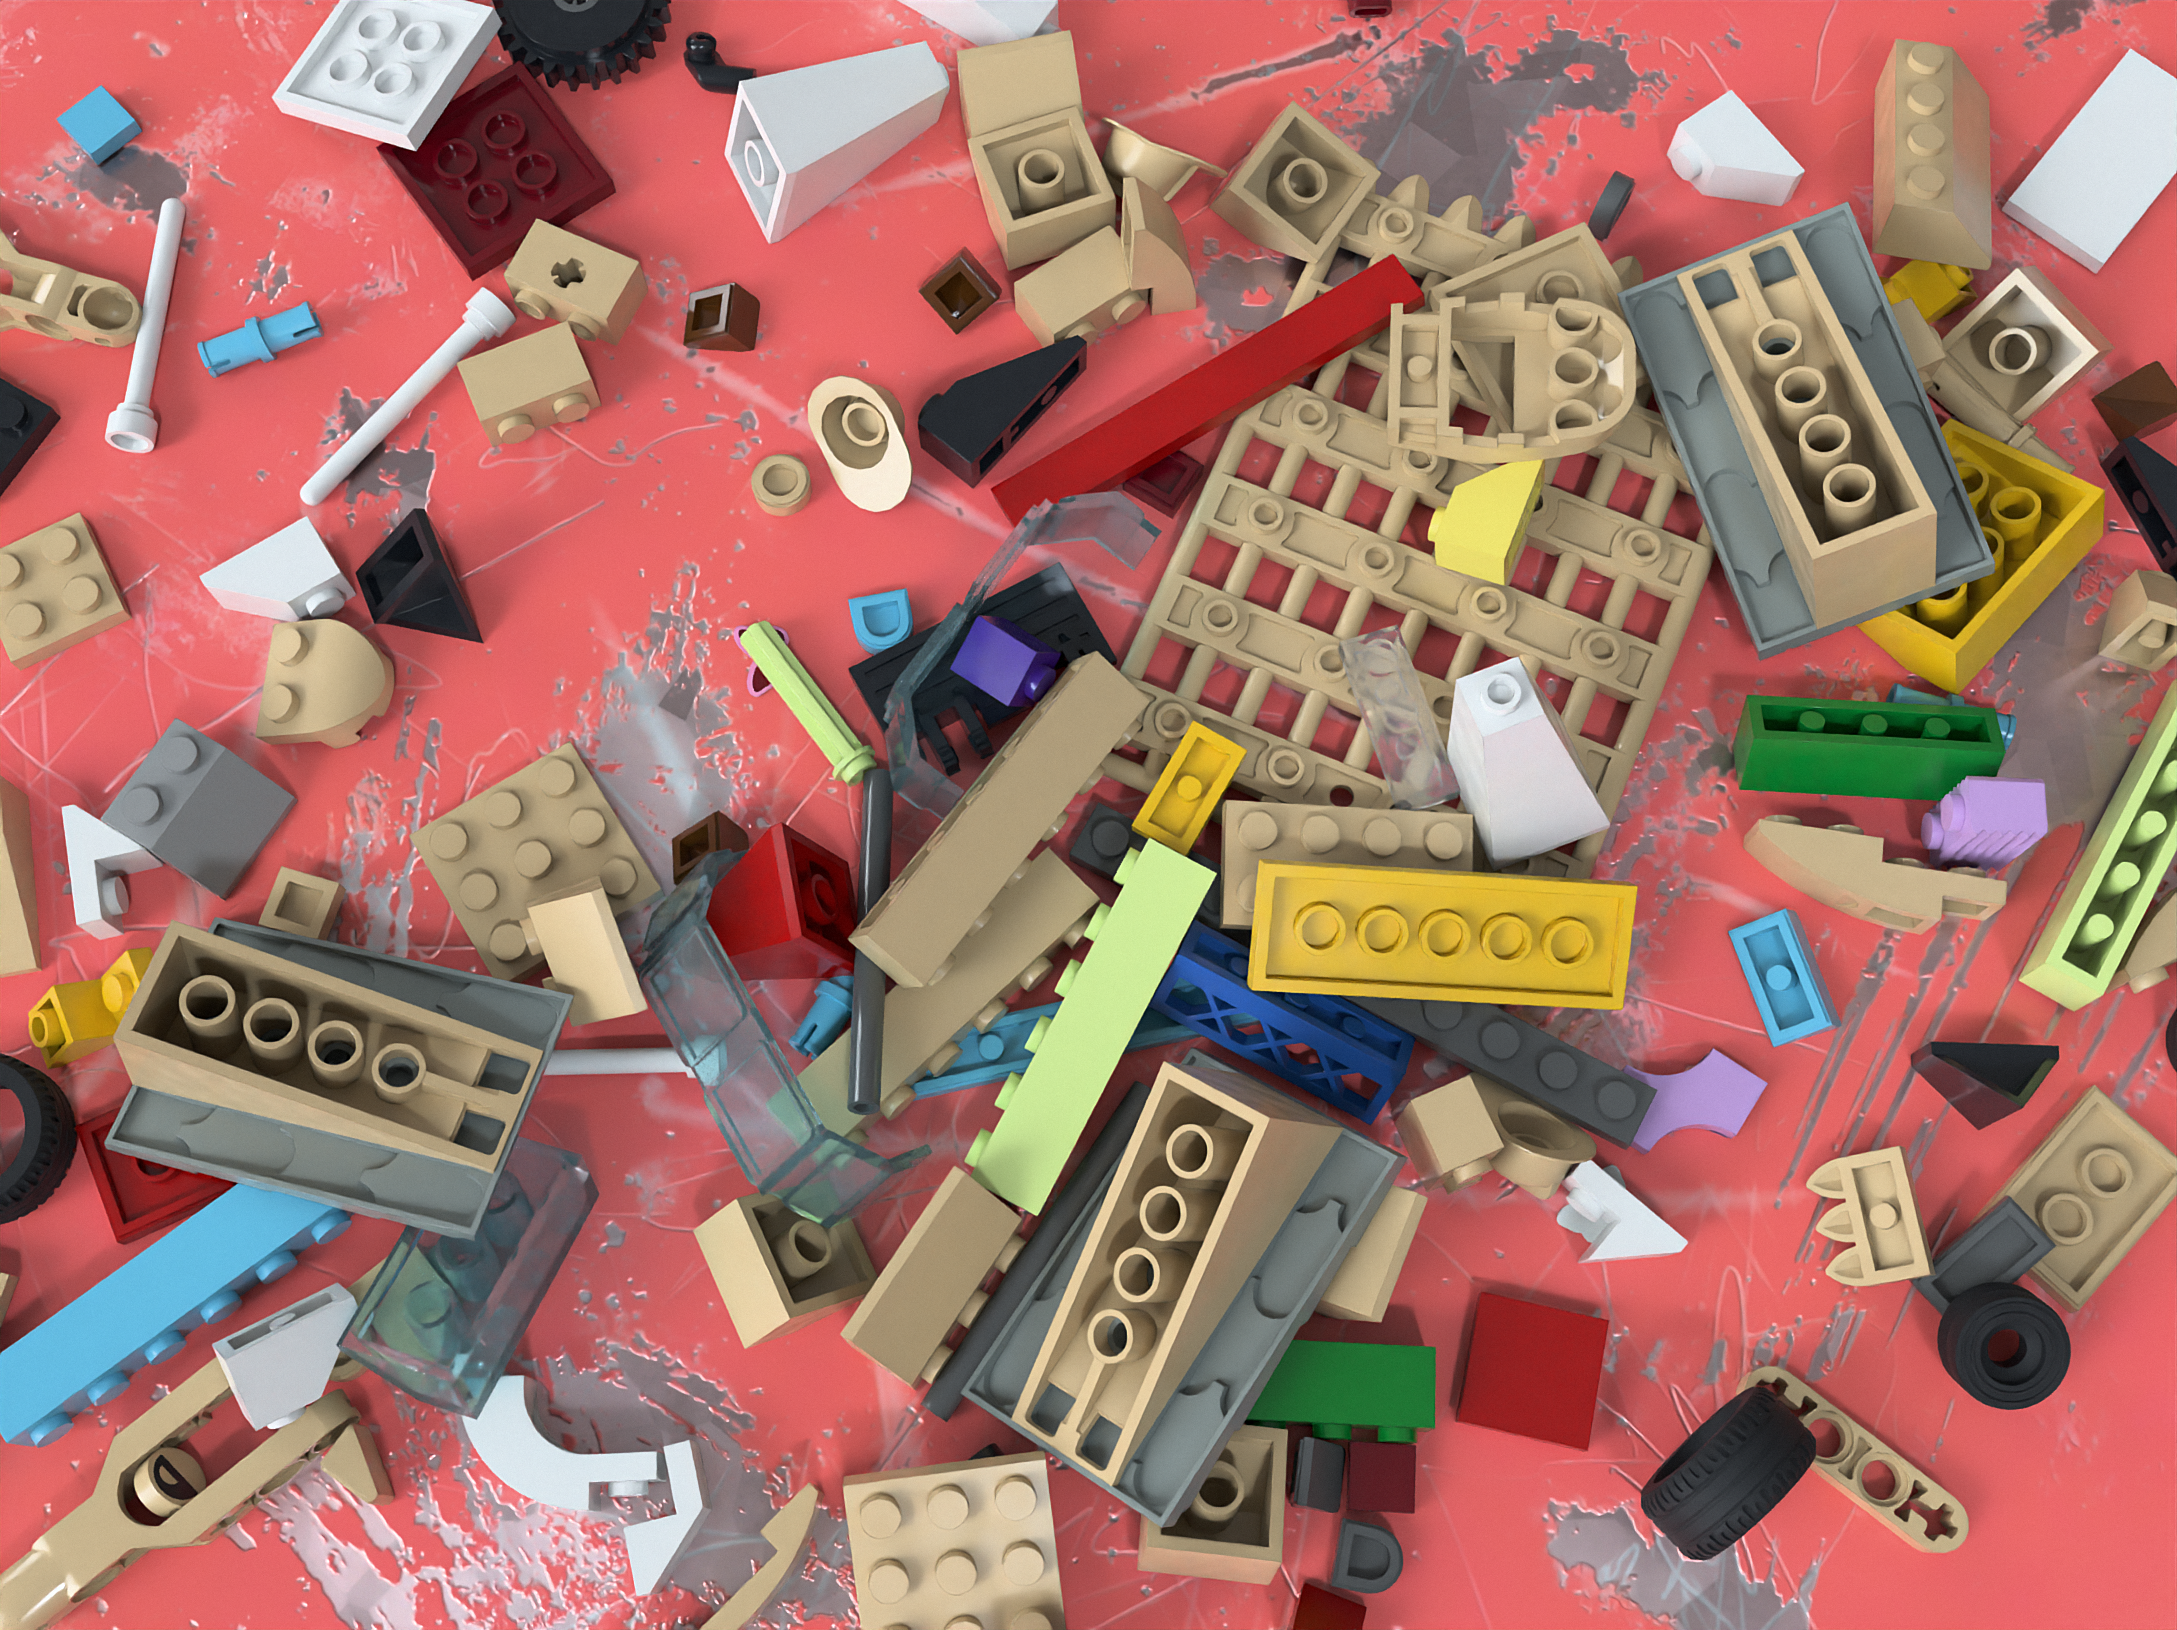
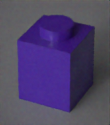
[950,615,1061,707]

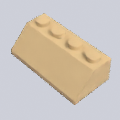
[1872,39,1992,271]

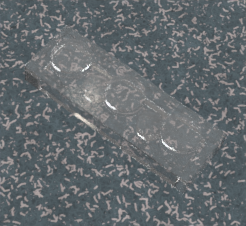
[1338,624,1461,811]

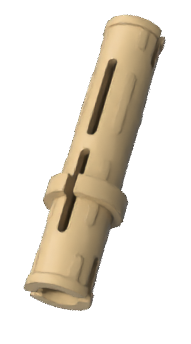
[1925,359,2076,474]

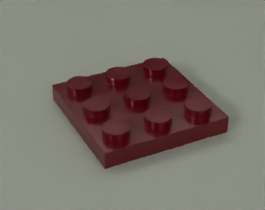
[376,60,616,282]

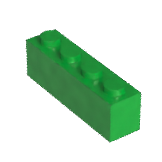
[1733,695,2006,801]
[1244,1340,1436,1444]

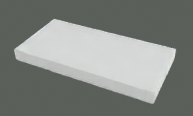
[2002,48,2177,274]

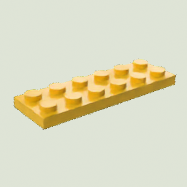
[1247,859,1638,1010]

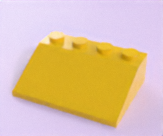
[1856,418,2105,695]

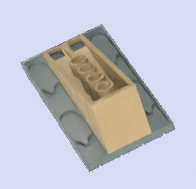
[1617,201,1995,661]
[104,917,574,1241]
[960,1047,1408,1528]

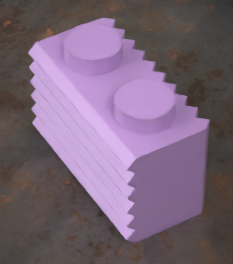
[1921,776,2048,872]

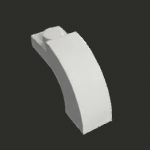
[457,1375,667,1512]

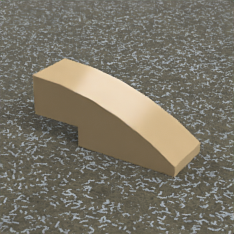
[1121,176,1196,315]

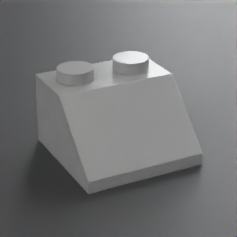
[100,718,298,901]

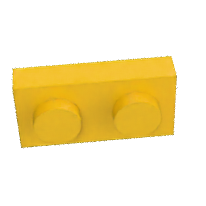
[1131,720,1247,857]

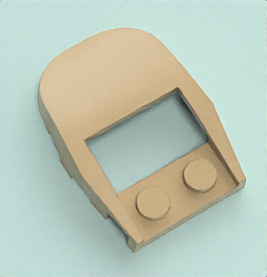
[1387,292,1636,464]

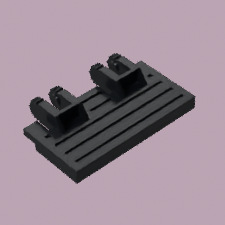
[848,562,1117,777]

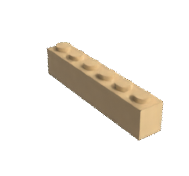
[848,651,1149,989]
[768,847,1100,1169]

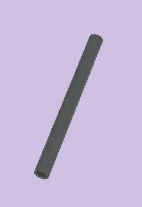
[847,769,894,1115]
[920,1081,1151,1422]

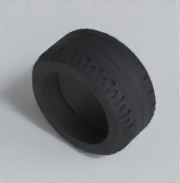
[0,1053,77,1225]
[1641,1387,1816,1561]

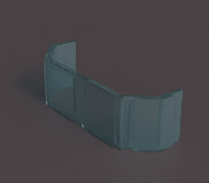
[883,491,1162,821]
[636,849,933,1229]

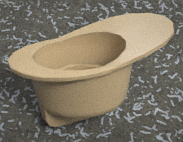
[1101,117,1228,202]
[808,375,913,512]
[1465,1072,1597,1199]

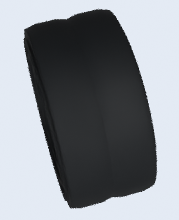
[1937,1282,2071,1410]

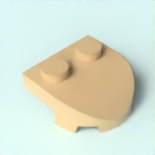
[255,619,395,749]

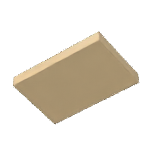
[1969,1085,2177,1313]

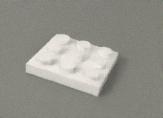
[272,0,502,151]

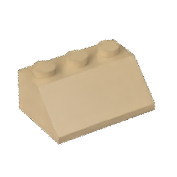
[840,1166,1026,1390]

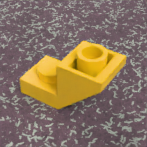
[1879,259,1979,325]
[28,947,153,1069]

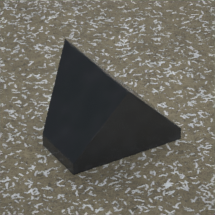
[355,508,484,644]
[1911,1042,2060,1131]

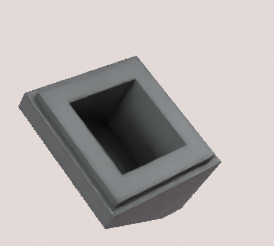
[1289,1437,1346,1513]

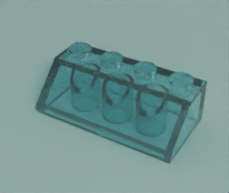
[336,1136,600,1420]

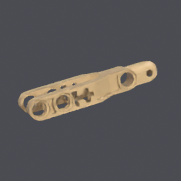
[0,229,143,348]
[0,1356,362,1630]

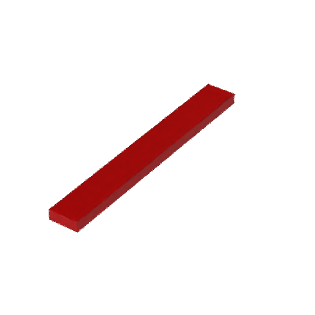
[991,254,1425,541]

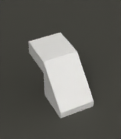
[624,1440,712,1596]

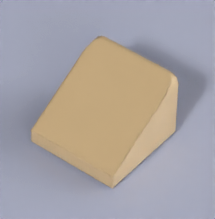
[320,1423,395,1506]

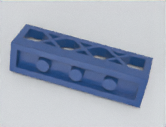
[1148,920,1416,1125]

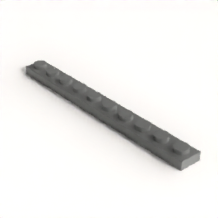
[1069,802,1658,1150]

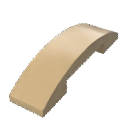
[699,1482,824,1630]

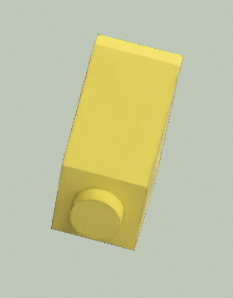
[1428,459,1545,586]

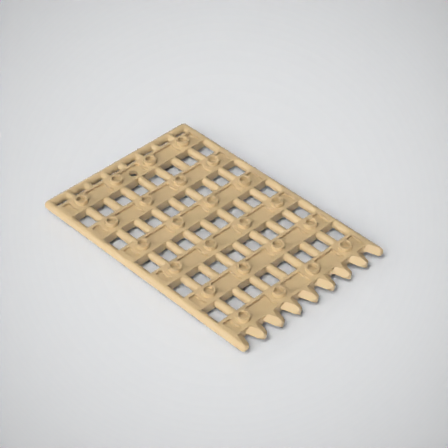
[1100,157,1717,879]

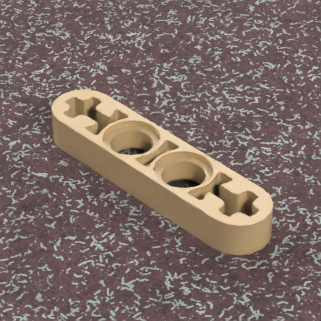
[1736,1366,1969,1553]

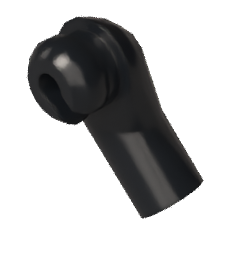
[684,32,757,95]

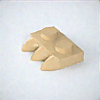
[1806,1146,1936,1287]

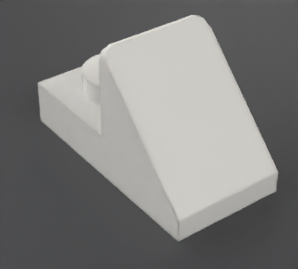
[61,805,163,940]
[1561,1159,1688,1263]

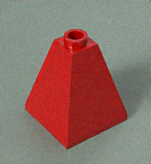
[678,822,857,982]

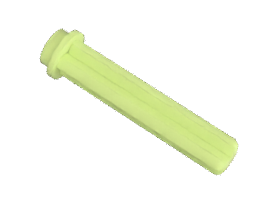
[740,620,877,787]

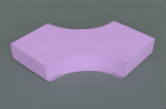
[1621,1048,1768,1155]

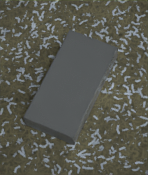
[1909,1195,2056,1316]

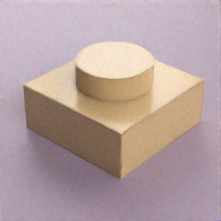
[258,866,346,941]

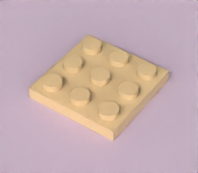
[1427,222,1649,433]
[409,741,665,983]
[843,1450,1066,1630]

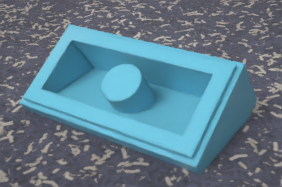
[1728,908,1842,1047]

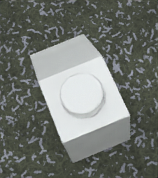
[1666,90,1805,206]
[199,516,357,622]
[212,1282,358,1431]

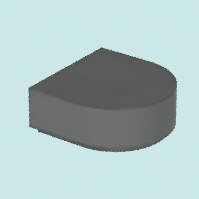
[1587,170,1636,241]
[1329,1518,1403,1594]

